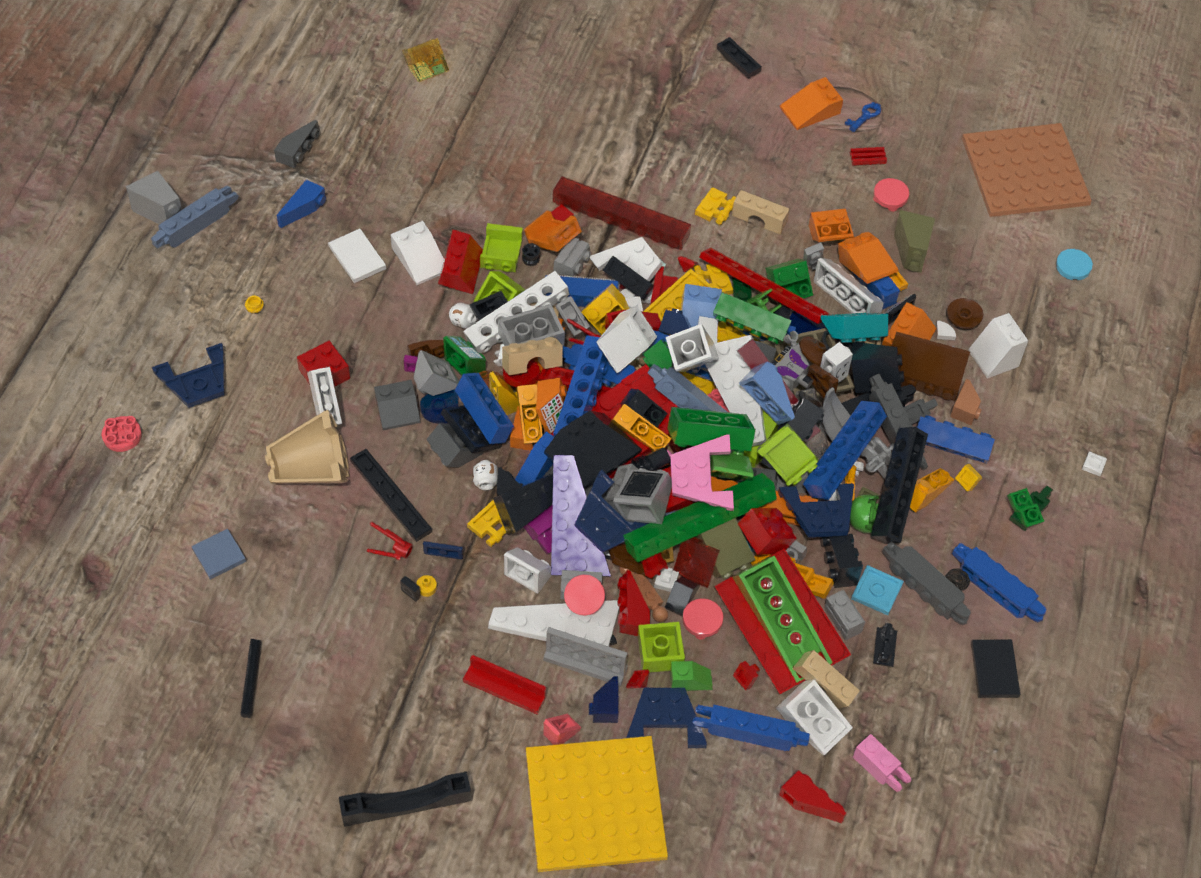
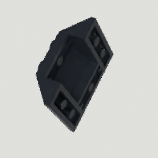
[544,410,642,489]

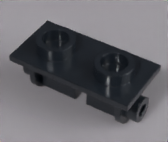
[873,623,897,667]

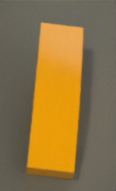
[751,553,834,599]

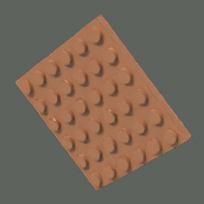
[962,123,1092,217]

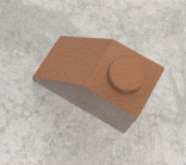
[950,379,982,425]

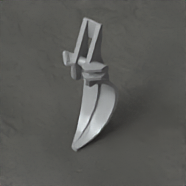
[823,388,895,479]

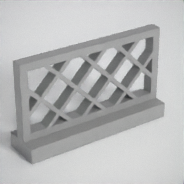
[544,627,628,686]

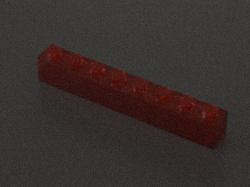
[552,176,691,251]

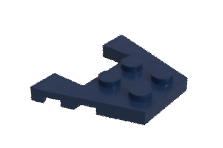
[152,343,225,408]
[574,470,649,553]
[778,483,854,538]
[626,688,707,748]

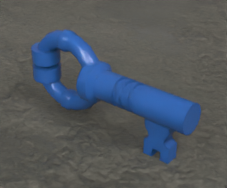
[845,102,881,132]

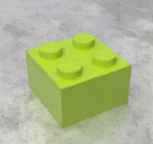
[637,622,685,673]

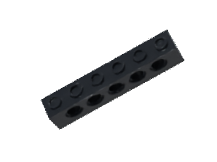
[871,426,928,544]

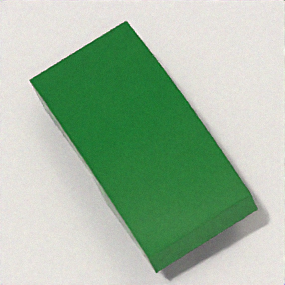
[1007,488,1044,528]

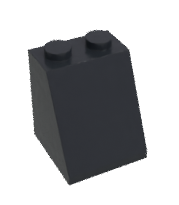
[851,342,905,393]

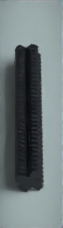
[240,638,262,718]

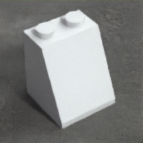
[969,313,1028,378]
[666,324,719,372]

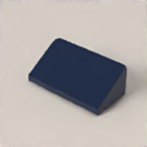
[423,541,465,560]

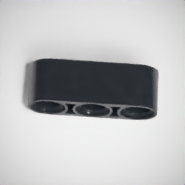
[631,447,671,471]

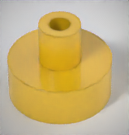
[416,575,437,597]

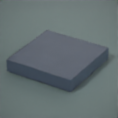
[191,529,246,579]

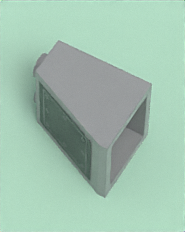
[613,468,672,524]

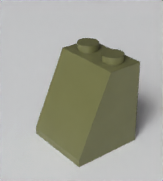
[894,210,935,273]
[690,518,755,579]

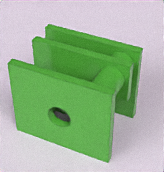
[747,289,781,313]

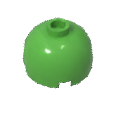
[850,494,879,534]

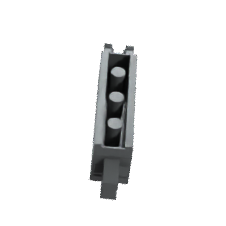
[869,374,928,470]
[882,542,971,625]

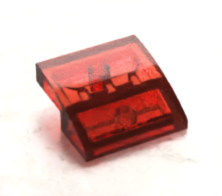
[673,537,720,588]

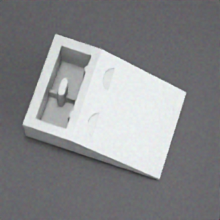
[596,306,657,373]

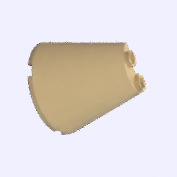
[265,410,349,483]

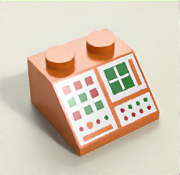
[536,378,567,434]

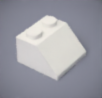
[504,547,551,594]

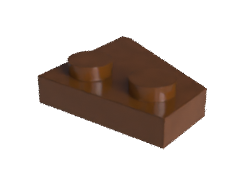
[807,364,839,399]

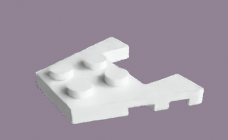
[590,237,663,298]

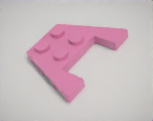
[671,435,734,511]

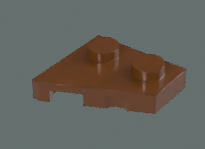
[608,544,654,579]

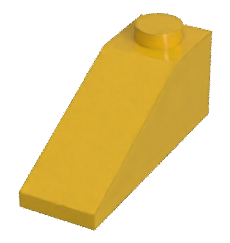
[489,372,518,416]

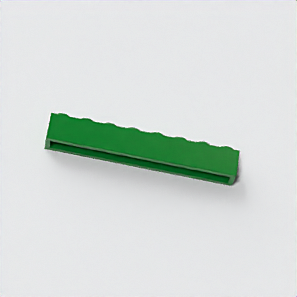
[623,473,777,563]

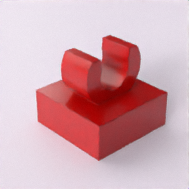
[642,552,668,578]
[733,661,760,691]

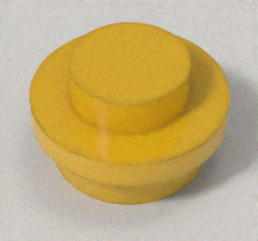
[245,295,264,313]

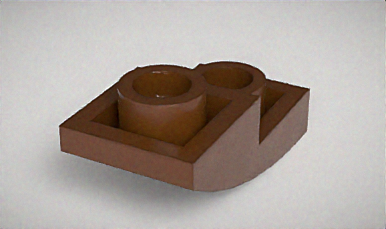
[407,340,444,358]

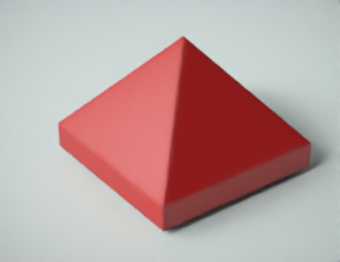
[678,256,699,272]
[626,669,650,689]

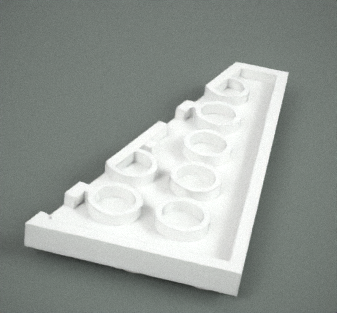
[705,335,766,446]
[488,600,619,652]

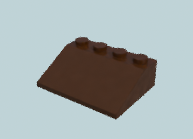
[892,332,970,401]

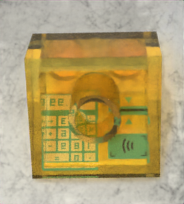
[402,38,449,82]

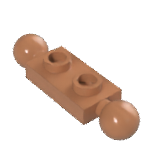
[619,567,668,622]

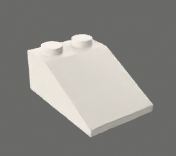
[391,221,444,285]
[776,680,853,755]

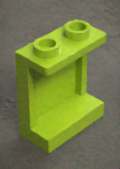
[480,223,523,272]
[757,423,818,486]

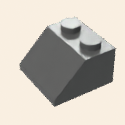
[374,380,420,430]
[426,423,484,468]

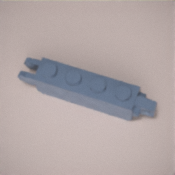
[151,186,239,249]
[648,363,727,412]

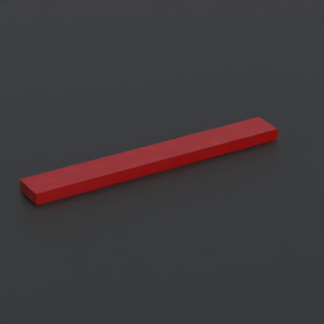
[699,248,829,324]

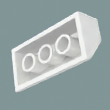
[814,258,884,313]

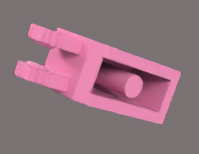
[853,734,911,792]

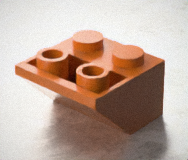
[809,208,854,242]

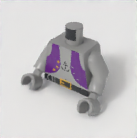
[772,331,813,391]

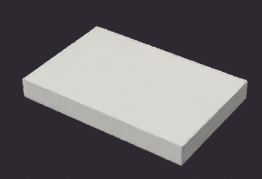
[328,229,386,283]

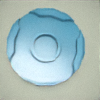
[1056,249,1093,280]

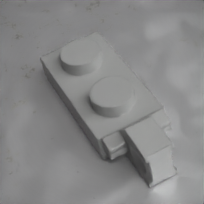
[803,243,824,271]

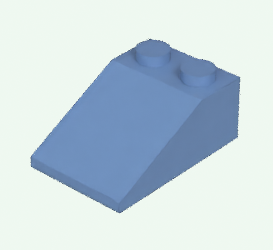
[681,284,722,327]
[739,361,795,425]

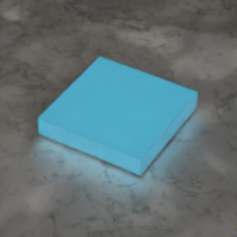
[851,565,904,615]

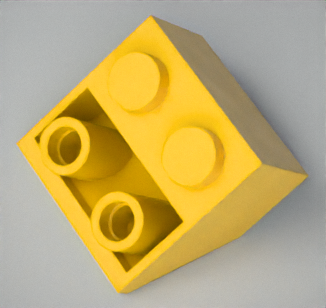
[581,283,630,335]

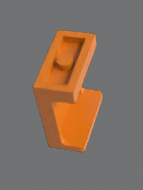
[524,210,582,252]

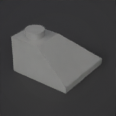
[414,350,459,396]

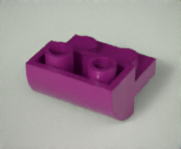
[524,504,553,555]

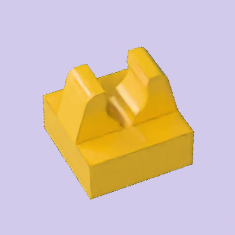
[955,464,982,492]

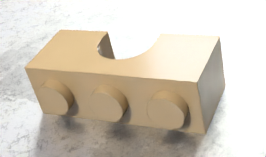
[732,190,790,235]
[502,337,563,375]
[793,650,860,709]

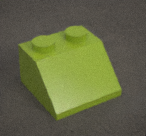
[473,271,526,302]

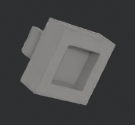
[786,540,807,562]

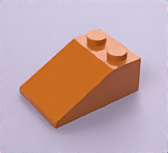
[780,77,843,130]
[838,232,899,284]

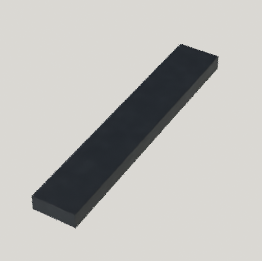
[350,449,432,542]

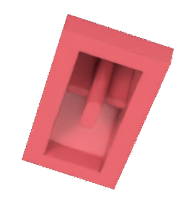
[543,714,581,745]

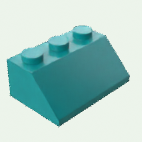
[821,313,888,342]

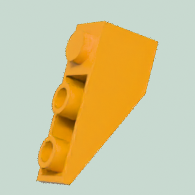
[517,384,543,444]
[611,404,672,450]
[910,468,955,512]

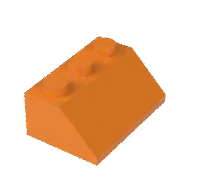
[882,302,937,346]

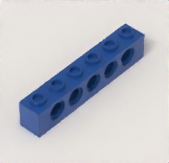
[553,335,608,436]
[803,401,887,500]

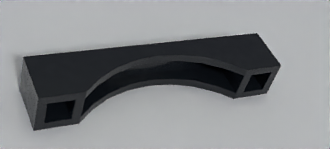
[339,771,472,827]

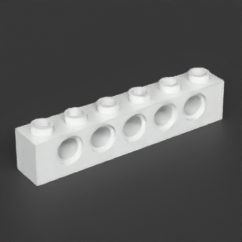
[464,271,569,353]

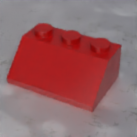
[438,229,483,294]

